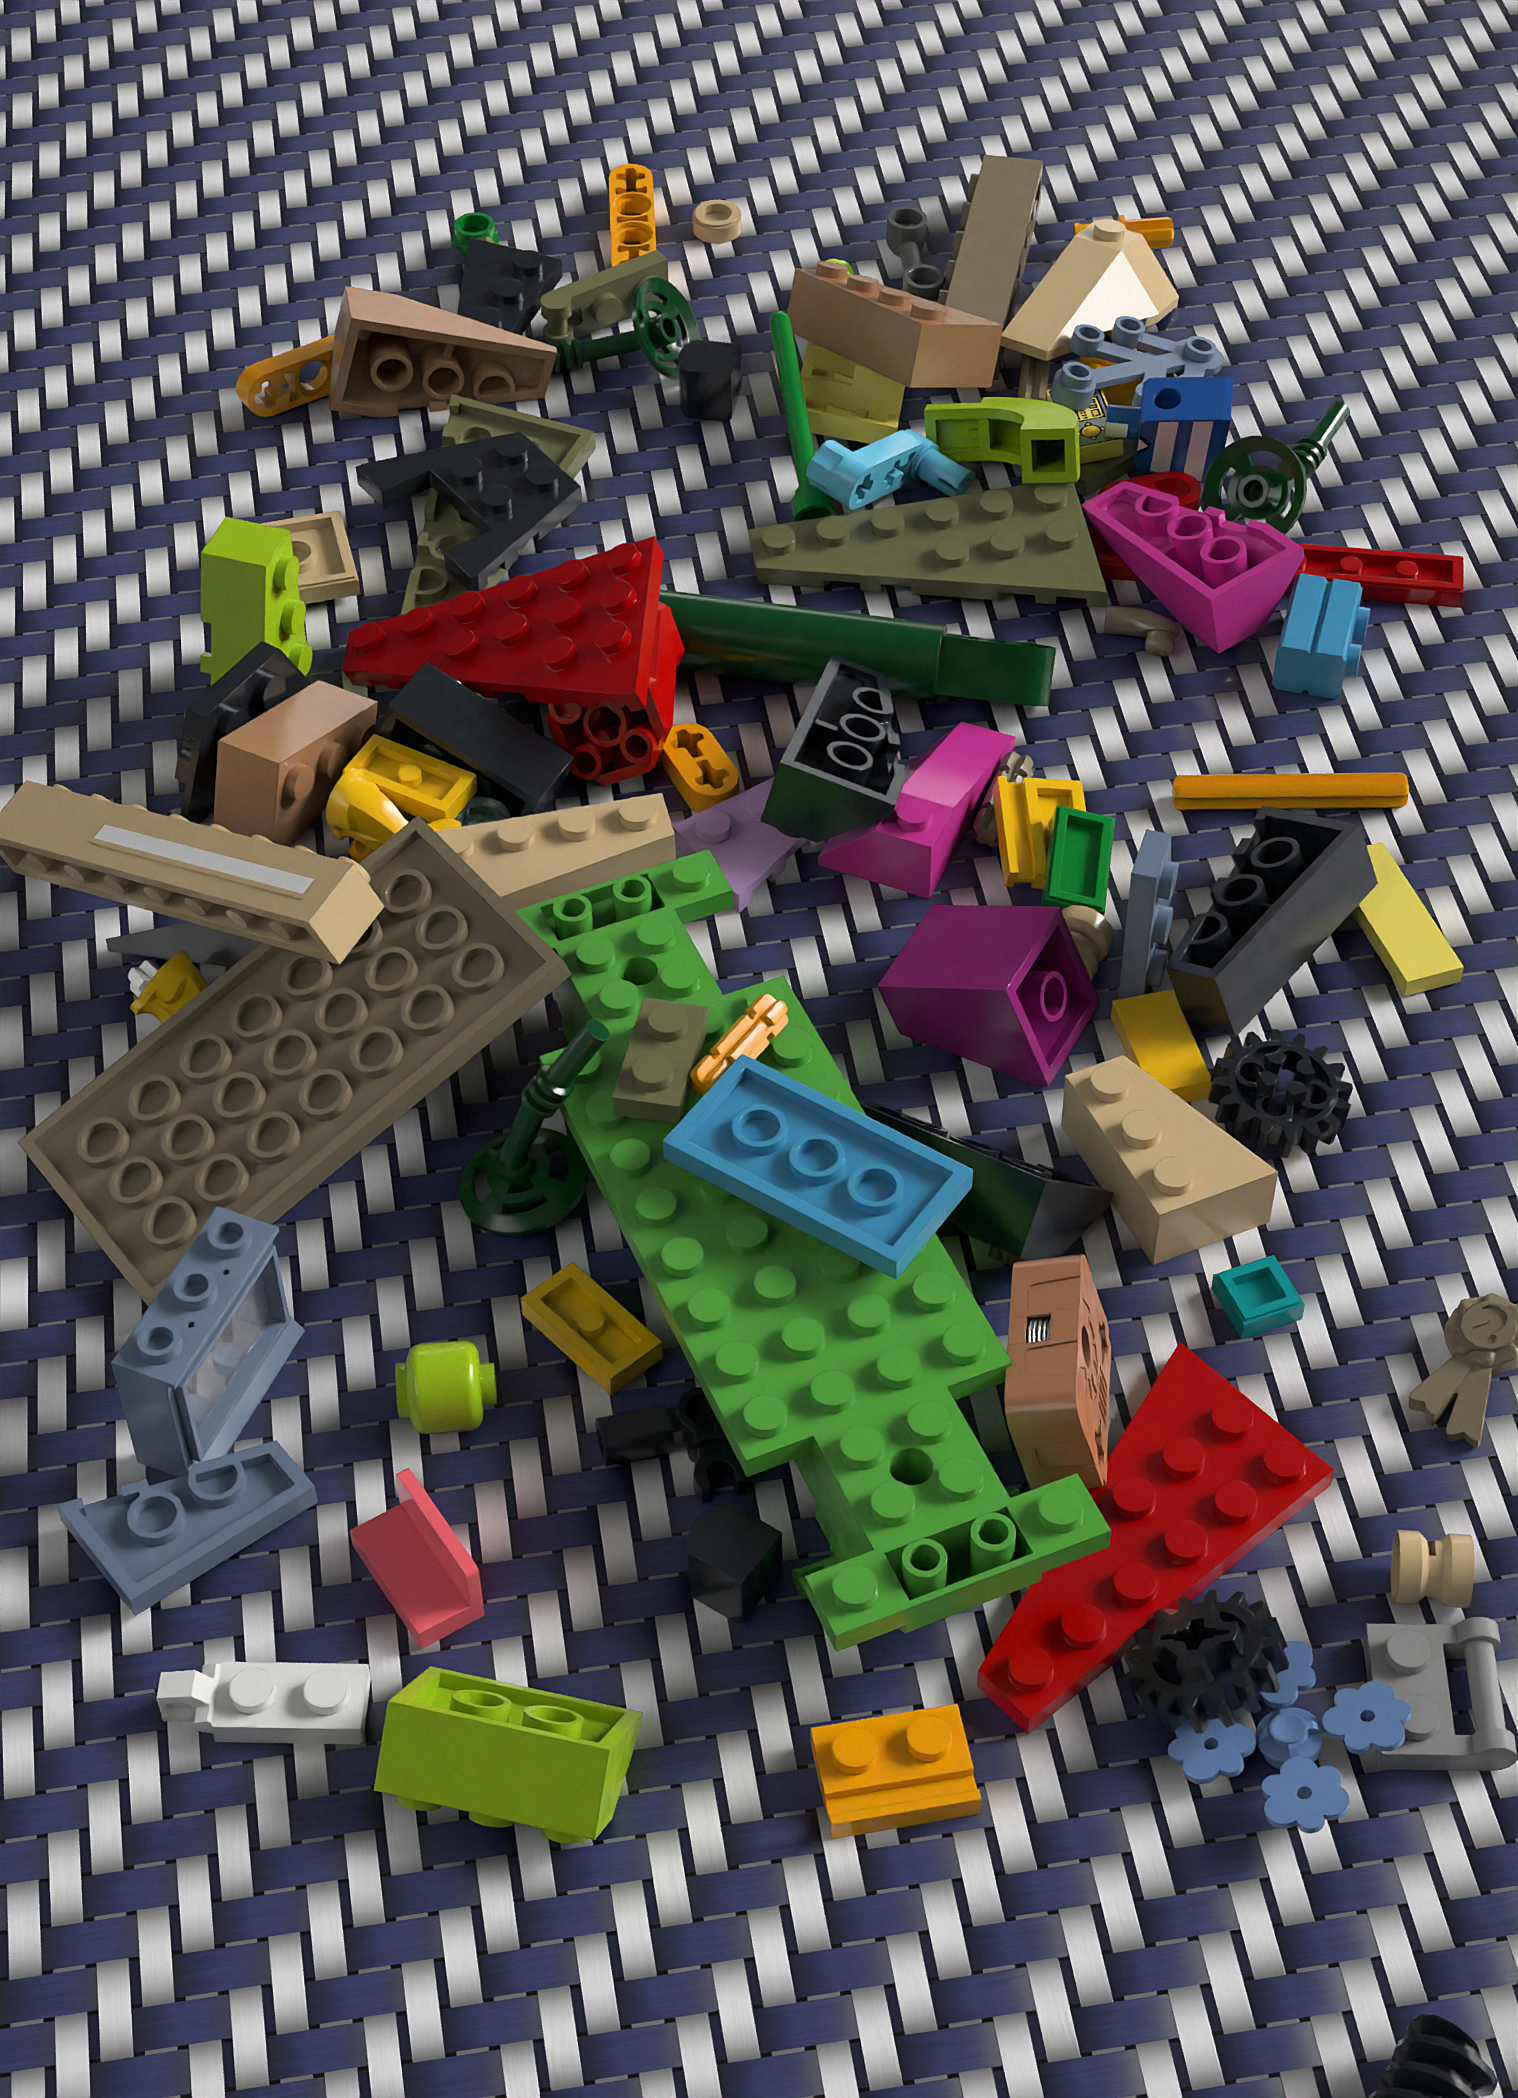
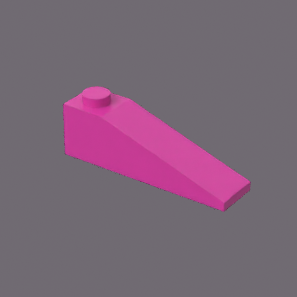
[1081,481,1304,654]
[818,721,1016,899]

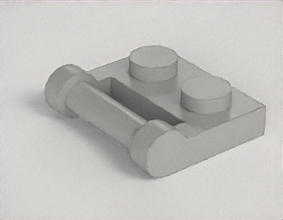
[1363,1617,1518,1771]

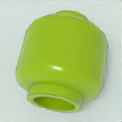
[395,1340,497,1434]

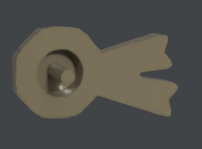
[1409,1293,1518,1448]

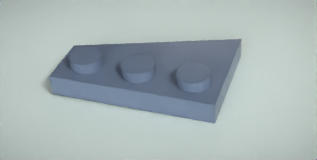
[1118,829,1179,999]
[56,1440,318,1616]

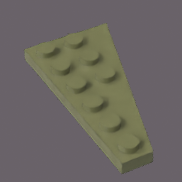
[401,394,596,615]
[748,482,1107,608]

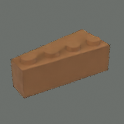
[787,261,1004,388]

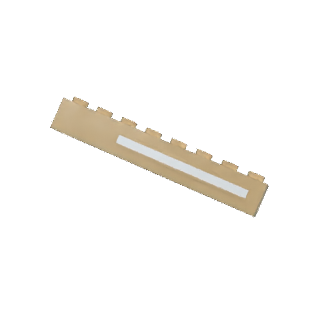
[0,780,384,965]

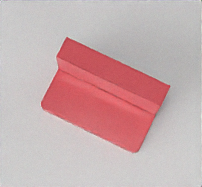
[350,1468,485,1650]

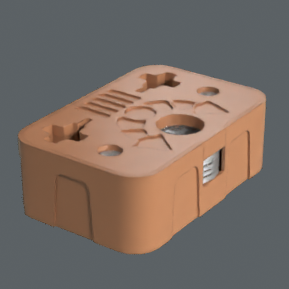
[1004,1254,1111,1490]

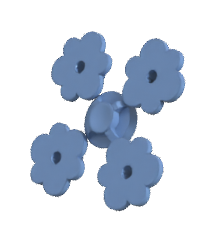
[1168,1640,1411,1834]

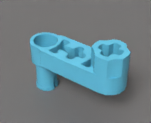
[806,429,975,510]

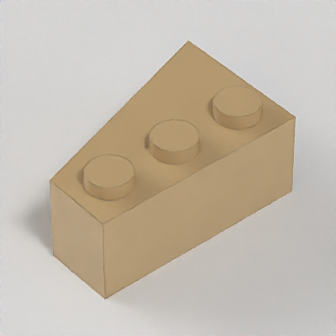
[1061,1055,1278,1265]

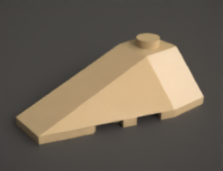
[1000,219,1179,361]

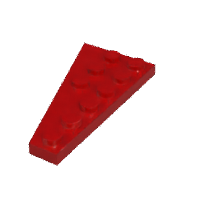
[977,1342,1334,1735]

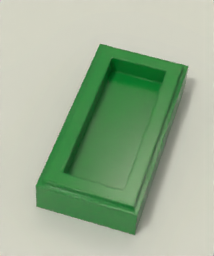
[1040,805,1115,916]

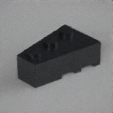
[379,662,574,822]

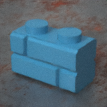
[1272,573,1370,699]

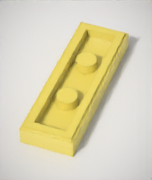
[1351,842,1464,997]

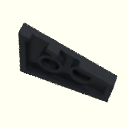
[457,237,563,336]

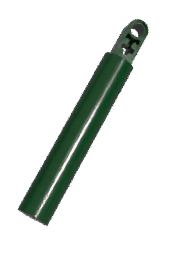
[523,573,1056,707]

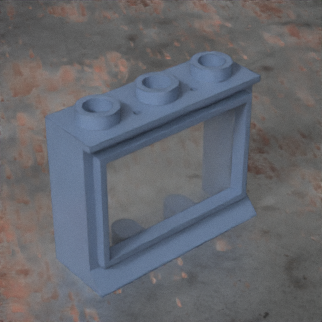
[111,1206,305,1477]

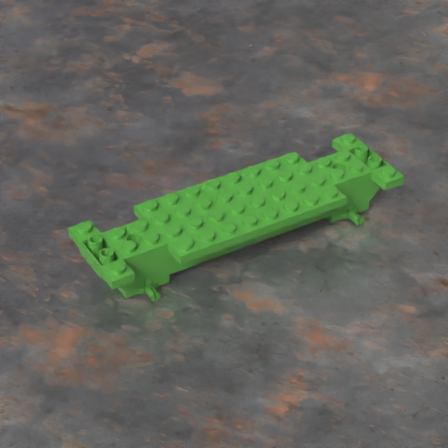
[515,849,1111,1652]

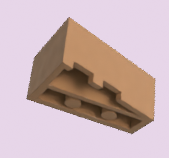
[213,680,379,847]

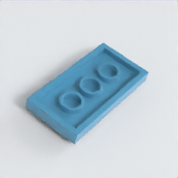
[663,1054,973,1280]

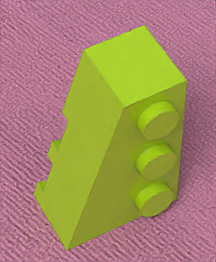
[200,517,312,686]

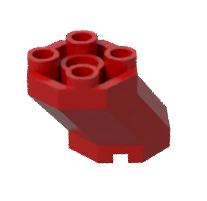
[546,601,685,786]

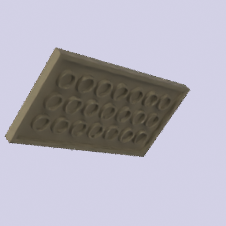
[17,815,572,1307]

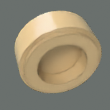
[692,200,742,244]

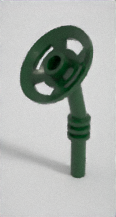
[548,277,701,380]
[1203,401,1350,535]
[459,1019,610,1237]

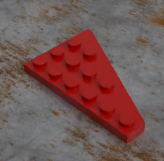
[342,536,664,712]

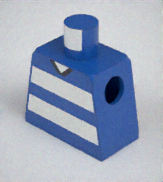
[1104,377,1233,483]

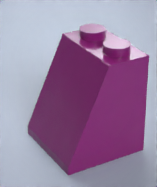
[877,905,1100,1087]

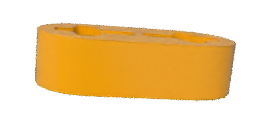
[661,723,739,813]

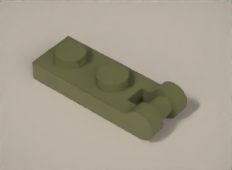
[541,250,669,347]

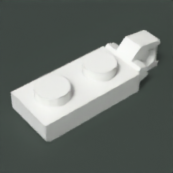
[157,1662,371,1745]

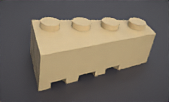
[435,793,676,911]

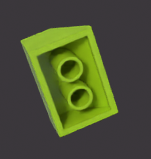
[374,1666,643,1844]

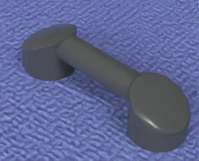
[886,206,944,302]

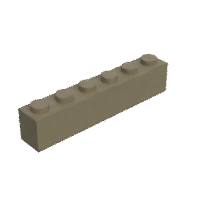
[938,155,1043,380]

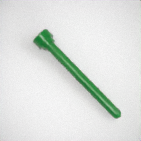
[769,311,837,522]

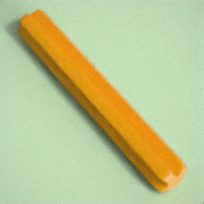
[1172,772,1409,811]

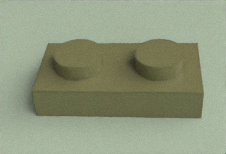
[612,998,709,1124]

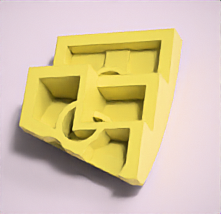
[800,341,905,444]

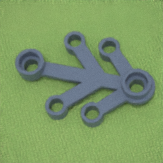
[1050,316,1224,410]

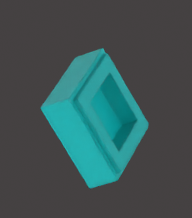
[1211,1255,1305,1339]

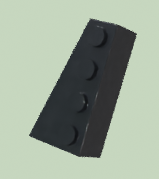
[1166,806,1378,1037]

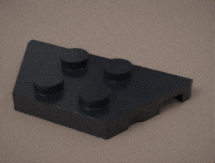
[168,641,312,824]

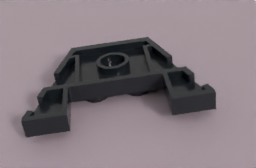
[356,431,582,591]

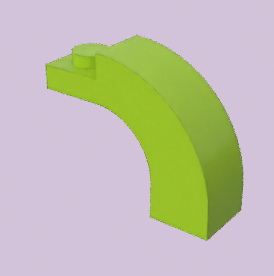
[924,397,1080,484]

